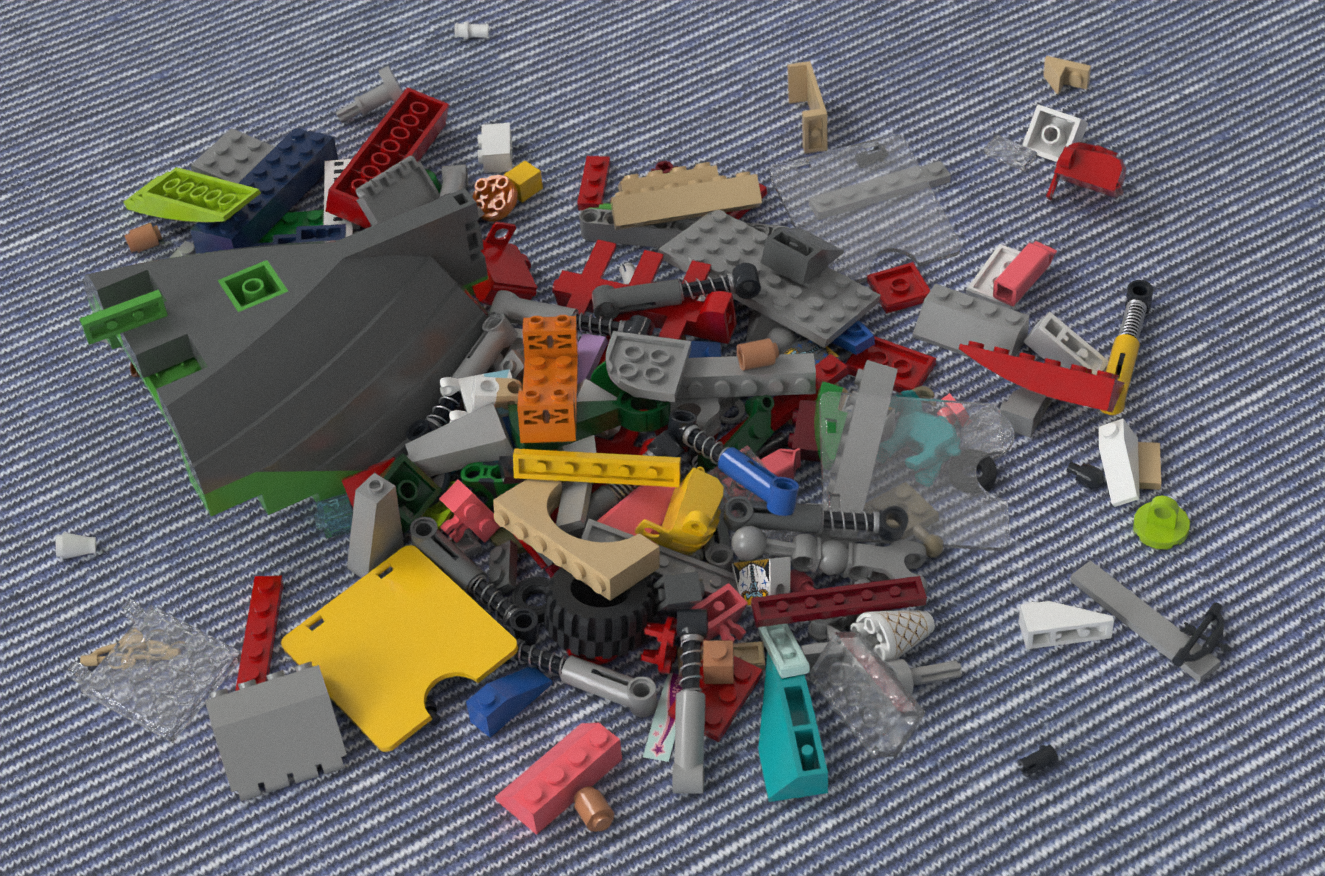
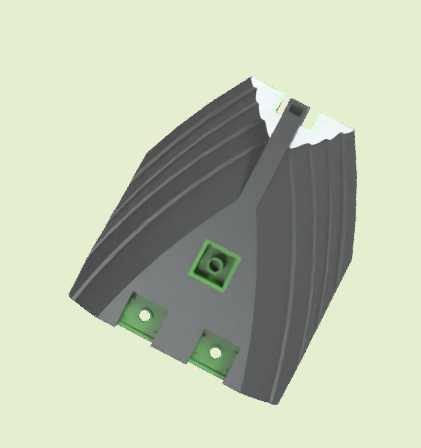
[82,188,512,516]

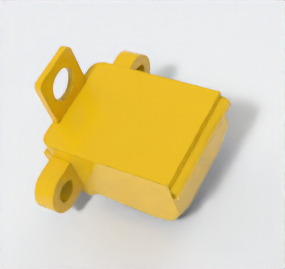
[635,467,724,557]

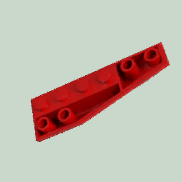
[959,341,1125,412]

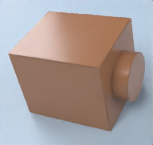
[703,640,734,684]

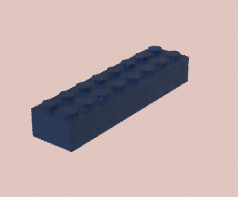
[190,128,338,254]

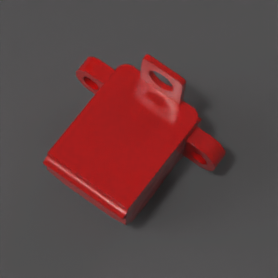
[1046,142,1126,201]
[472,222,537,306]

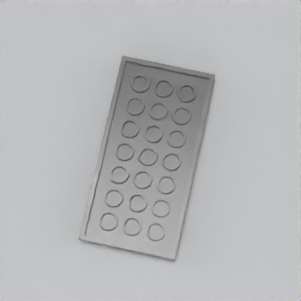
[658,210,880,348]

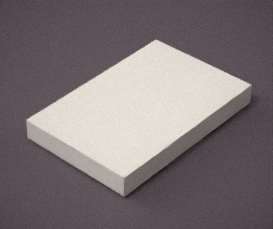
[966,244,1024,310]

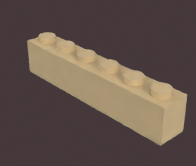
[610,172,762,231]

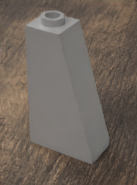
[405,402,514,477]
[347,473,404,578]

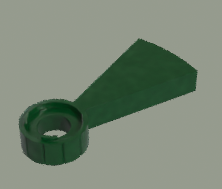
[508,391,671,451]

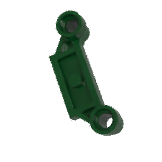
[697,395,774,471]

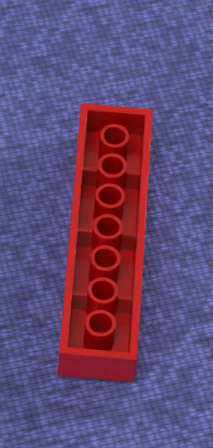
[325,87,449,228]

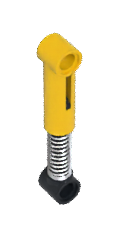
[1100,280,1153,415]

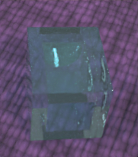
[313,493,353,539]

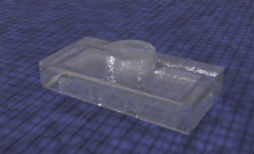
[984,135,1037,171]

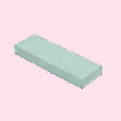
[758,624,810,679]

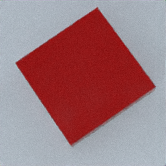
[867,262,931,314]

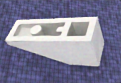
[1023,312,1108,375]
[1099,419,1140,507]
[1019,601,1114,649]

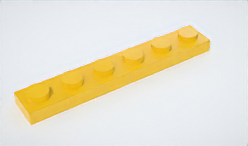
[513,449,681,487]

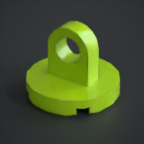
[1133,496,1190,550]

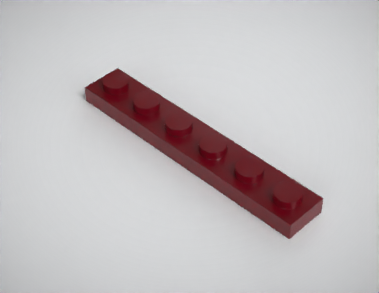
[751,576,927,628]

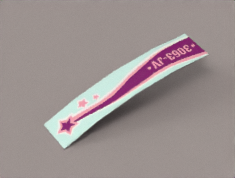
[643,673,682,762]

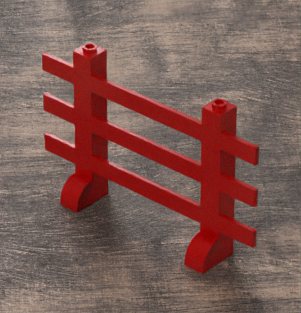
[552,239,737,493]

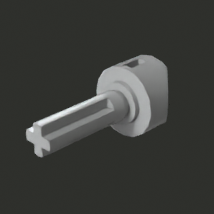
[877,659,962,702]

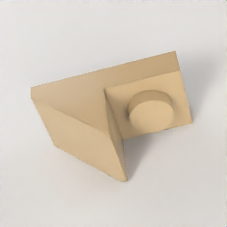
[1044,56,1091,94]

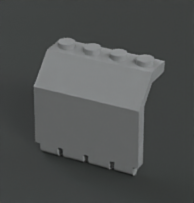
[356,156,484,226]
[205,662,347,801]

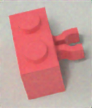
[439,480,501,543]
[690,583,748,645]

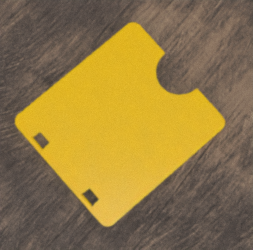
[281,545,518,752]

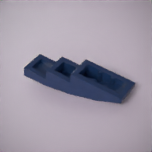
[251,224,346,247]

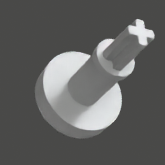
[336,65,403,123]

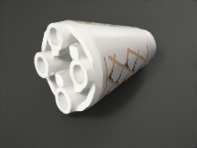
[850,610,935,668]

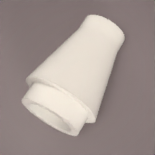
[56,532,96,559]

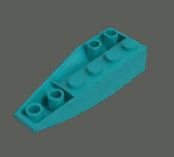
[758,652,828,802]

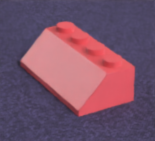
[597,485,676,544]
[495,723,623,835]

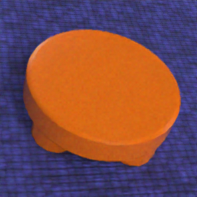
[473,175,518,222]

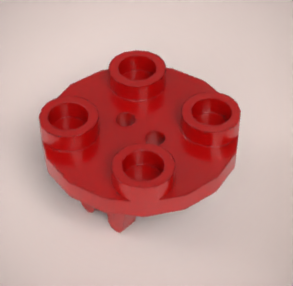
[641,616,678,674]

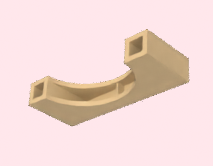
[493,479,660,601]

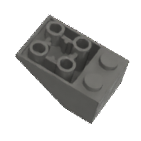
[761,228,844,285]

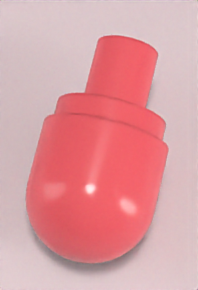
[790,569,815,592]

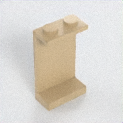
[787,61,828,154]

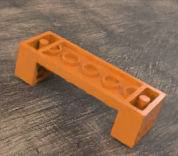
[517,315,579,443]

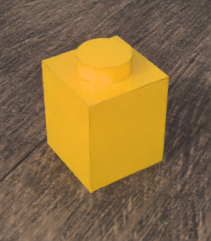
[504,161,543,203]

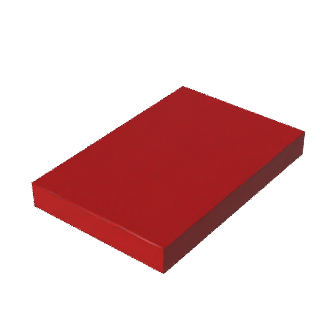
[845,336,937,393]

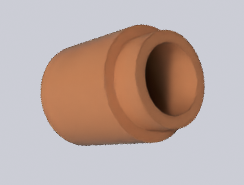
[124,222,162,253]
[574,786,614,832]

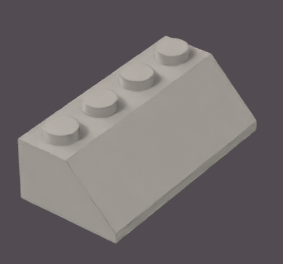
[913,284,1030,358]

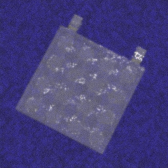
[68,599,241,743]

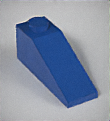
[466,666,553,738]

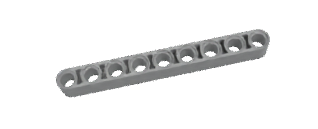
[579,208,789,248]

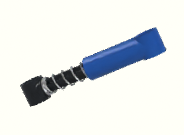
[667,410,799,516]

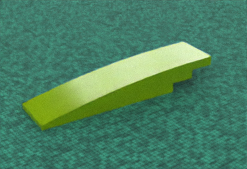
[123,167,261,222]

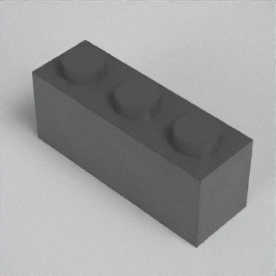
[652,572,705,618]

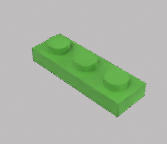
[79,289,168,345]

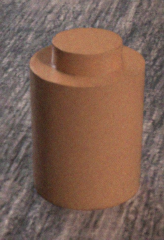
[737,338,779,371]

